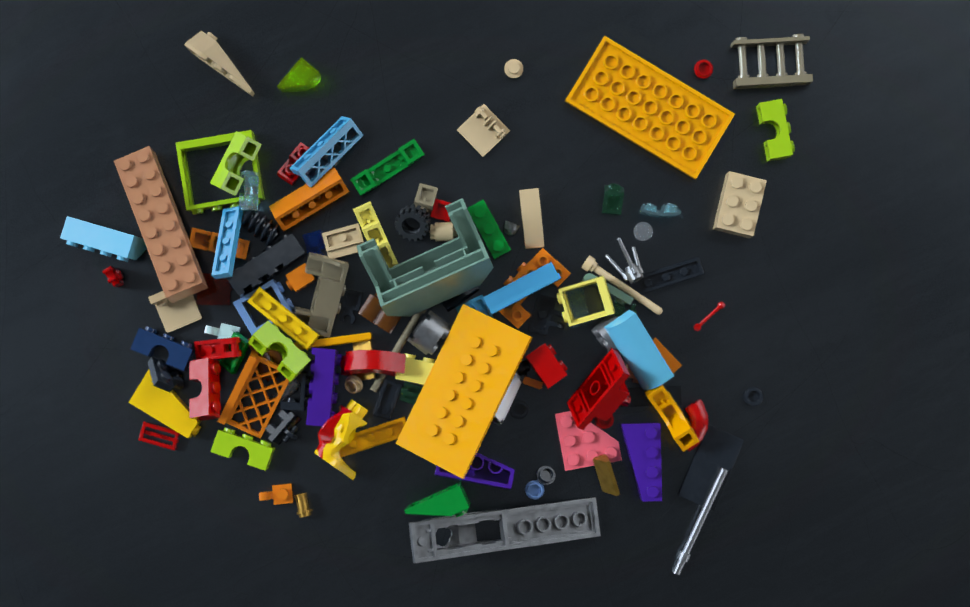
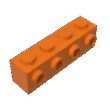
[269,167,349,231]

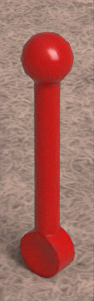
[693,302,725,331]

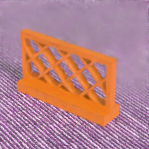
[217,350,289,439]

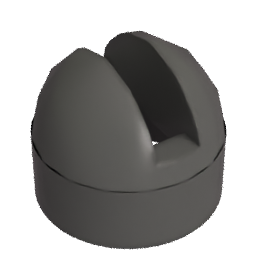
[503,220,520,236]

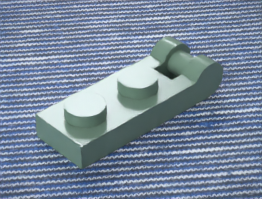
[582,273,634,307]

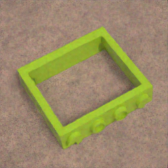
[176,130,265,215]

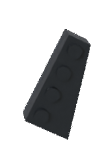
[226,234,307,297]

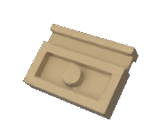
[322,223,364,259]

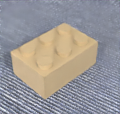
[713,171,767,238]

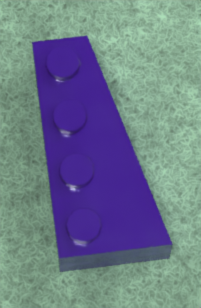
[306,347,342,426]
[620,422,662,502]
[435,452,515,490]

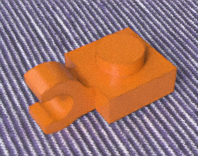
[259,483,294,505]

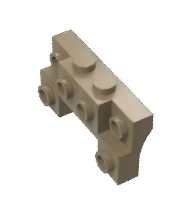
[293,252,349,338]

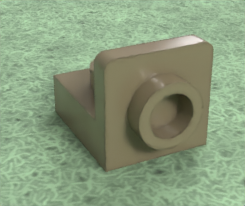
[414,183,438,216]

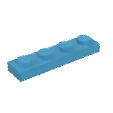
[211,206,243,279]

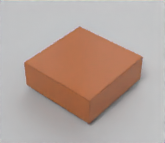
[522,376,543,389]

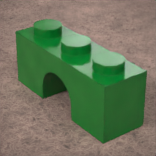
[467,199,511,261]

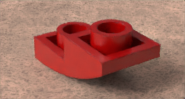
[277,142,309,186]

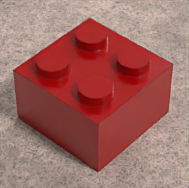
[525,343,568,388]

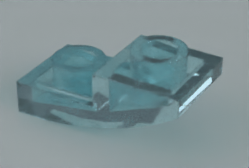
[638,203,681,218]
[566,287,590,328]

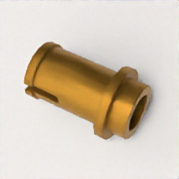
[294,493,312,518]

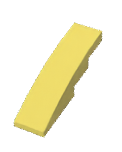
[353,202,398,268]

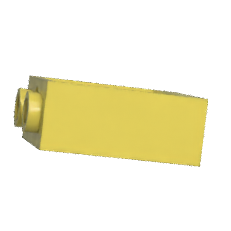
[556,275,615,327]

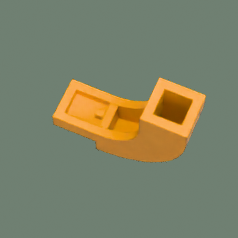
[645,384,700,452]

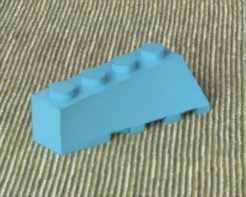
[60,216,147,262]

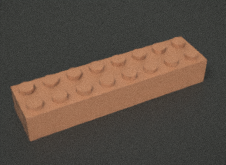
[114,146,208,303]

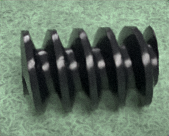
[241,206,283,246]

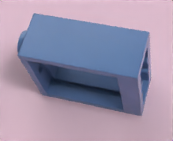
[233,279,295,335]

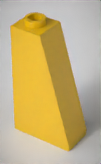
[128,369,201,438]

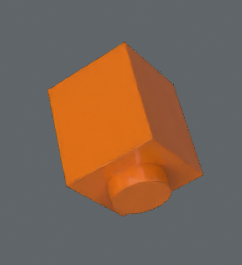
[285,263,317,293]

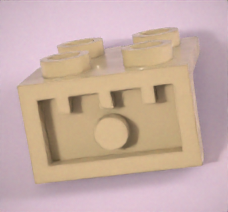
[148,291,202,333]

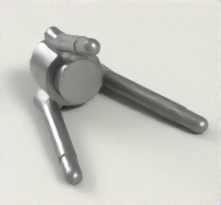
[605,237,644,284]

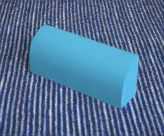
[604,309,674,390]

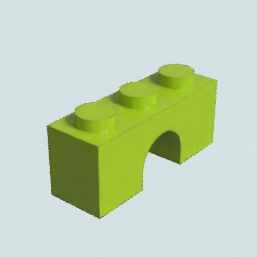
[756,99,795,162]
[210,131,262,196]
[248,321,311,382]
[211,427,275,471]

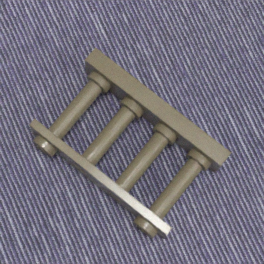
[731,34,813,89]

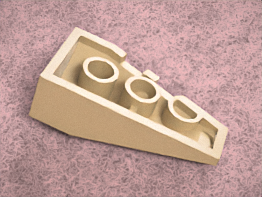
[184,31,255,96]

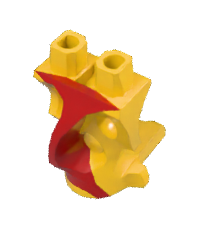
[314,399,368,480]

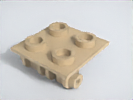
[457,104,510,157]

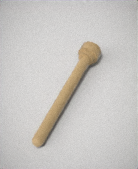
[581,255,663,315]

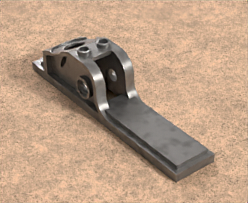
[409,497,601,563]

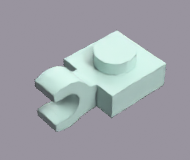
[204,323,241,339]

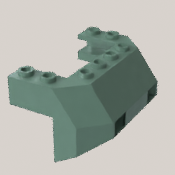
[356,198,494,317]

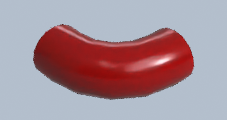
[685,399,708,452]

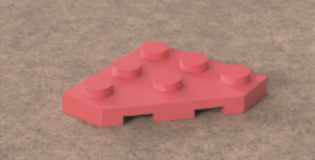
[555,411,622,471]

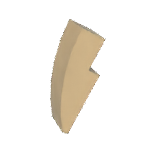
[519,188,544,249]

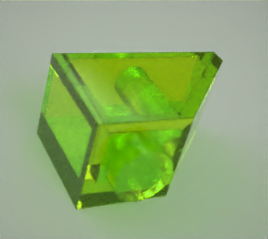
[277,57,321,92]

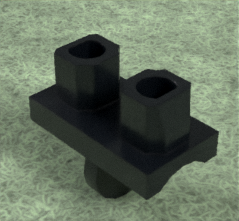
[265,409,301,445]

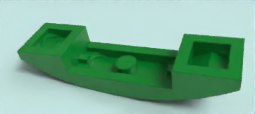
[350,139,425,196]

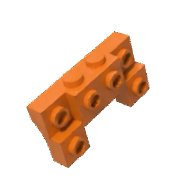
[499,248,571,329]

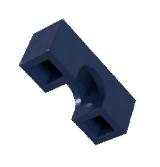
[130,326,195,371]

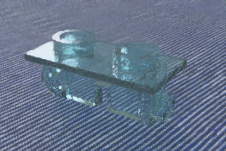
[239,170,259,211]

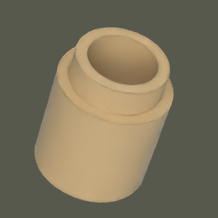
[430,222,458,242]

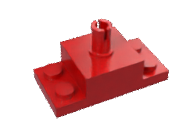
[567,348,631,430]

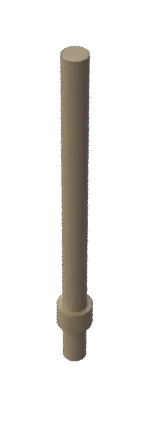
[370,309,427,393]

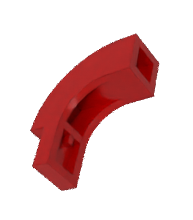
[340,350,406,376]

